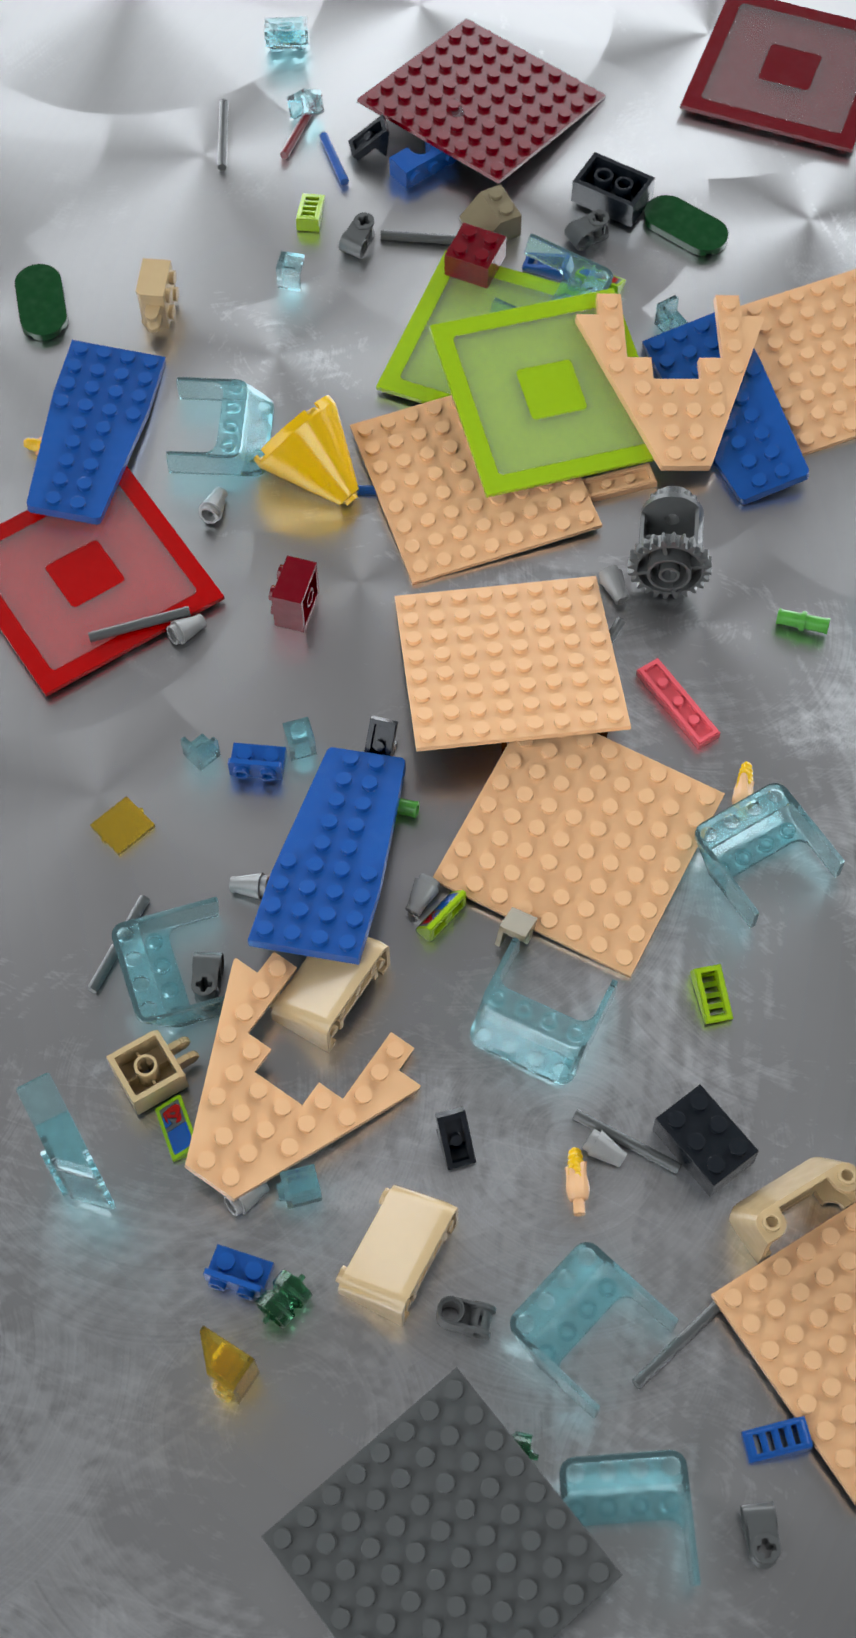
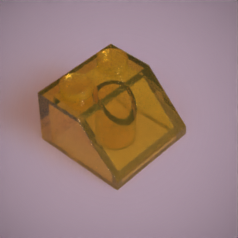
[199,1325,260,1405]

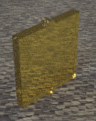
[90,796,155,856]

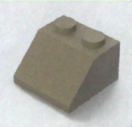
[459,184,522,240]

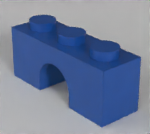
[389,142,457,190]

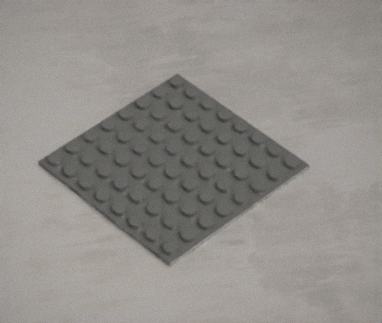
[261,1367,623,1638]

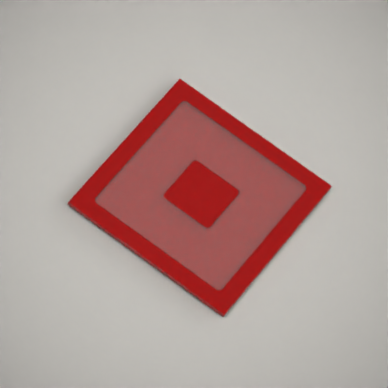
[0,466,225,697]

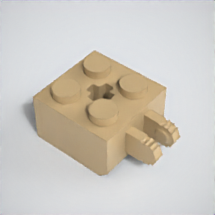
[136,258,179,333]
[106,1030,200,1115]

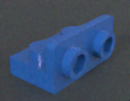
[228,743,287,781]
[203,1244,275,1301]

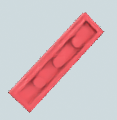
[636,658,720,750]

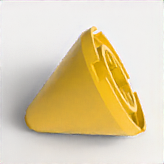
[253,395,359,506]

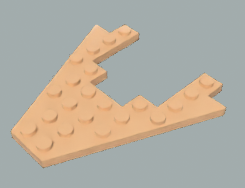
[575,293,764,471]
[184,952,421,1202]

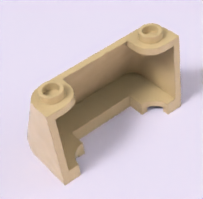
[270,937,391,1053]
[729,1157,856,1264]
[335,1184,459,1327]

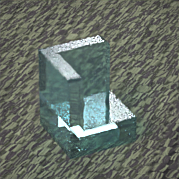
[287,88,324,119]
[276,251,305,291]
[654,295,688,333]
[180,733,221,771]

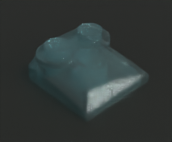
[264,16,309,52]

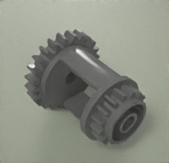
[627,486,712,599]

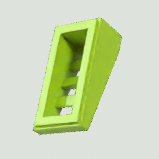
[296,193,325,232]
[690,964,734,1025]

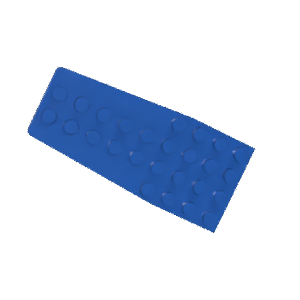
[642,312,809,505]
[27,340,166,525]
[248,747,406,965]

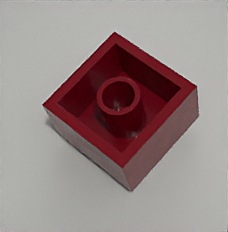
[445,222,506,289]
[269,555,320,633]

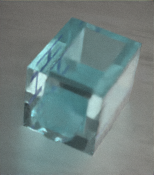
[282,717,317,761]
[276,1164,322,1209]

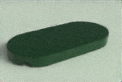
[644,195,729,256]
[15,264,68,341]

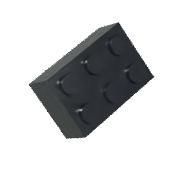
[571,152,655,227]
[652,1084,759,1197]

